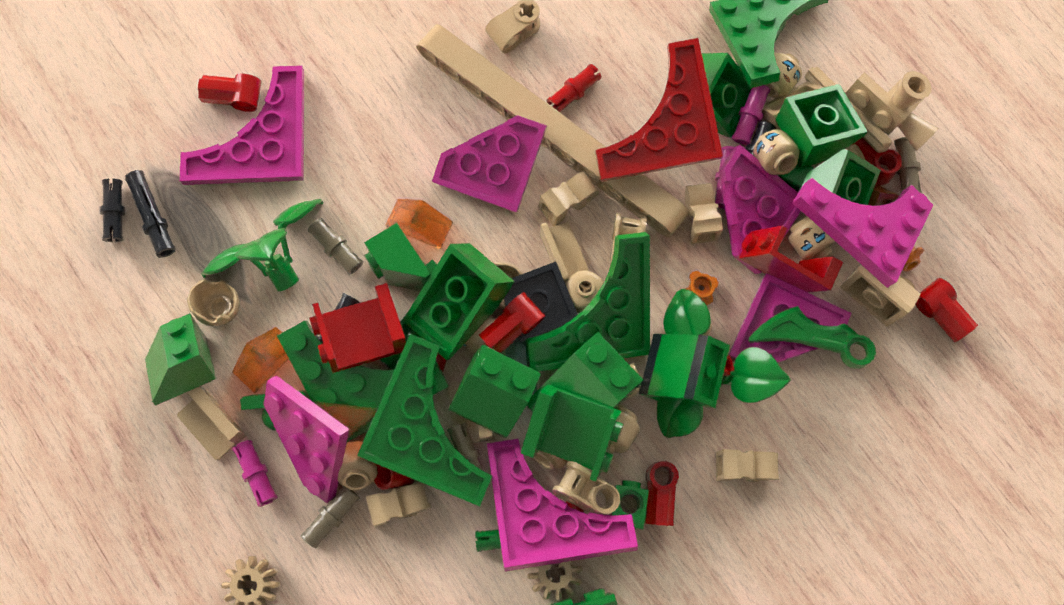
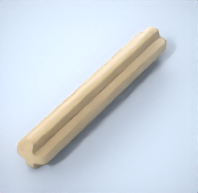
[805,67,892,153]

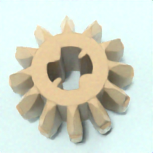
[221,556,280,605]
[527,560,583,602]

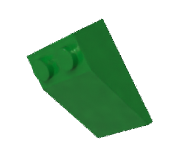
[403,243,515,360]
[527,332,643,412]

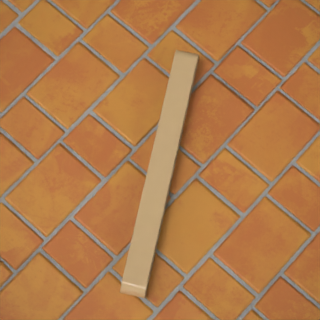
[416,24,689,237]

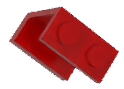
[739,225,843,292]
[309,283,406,373]

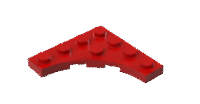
[595,38,723,182]

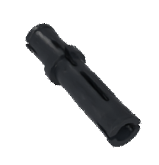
[125,170,176,258]

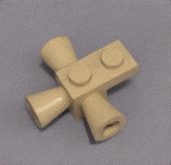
[845,71,939,151]

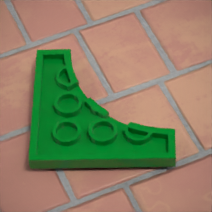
[709,0,828,88]
[525,232,650,372]
[277,320,450,442]
[357,334,492,506]

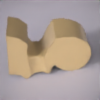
[538,172,599,227]
[685,183,723,244]
[716,449,779,482]
[366,483,432,528]

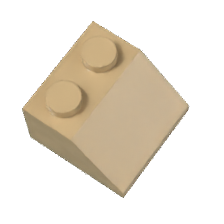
[840,264,920,327]

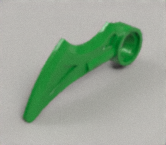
[748,306,876,369]

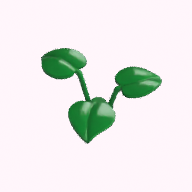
[201,199,323,292]
[657,289,791,438]

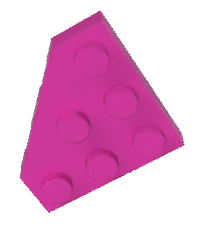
[432,115,547,212]
[719,145,801,274]
[728,273,852,363]
[264,375,349,503]

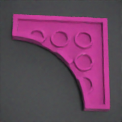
[180,65,304,185]
[793,178,933,288]
[487,438,638,572]

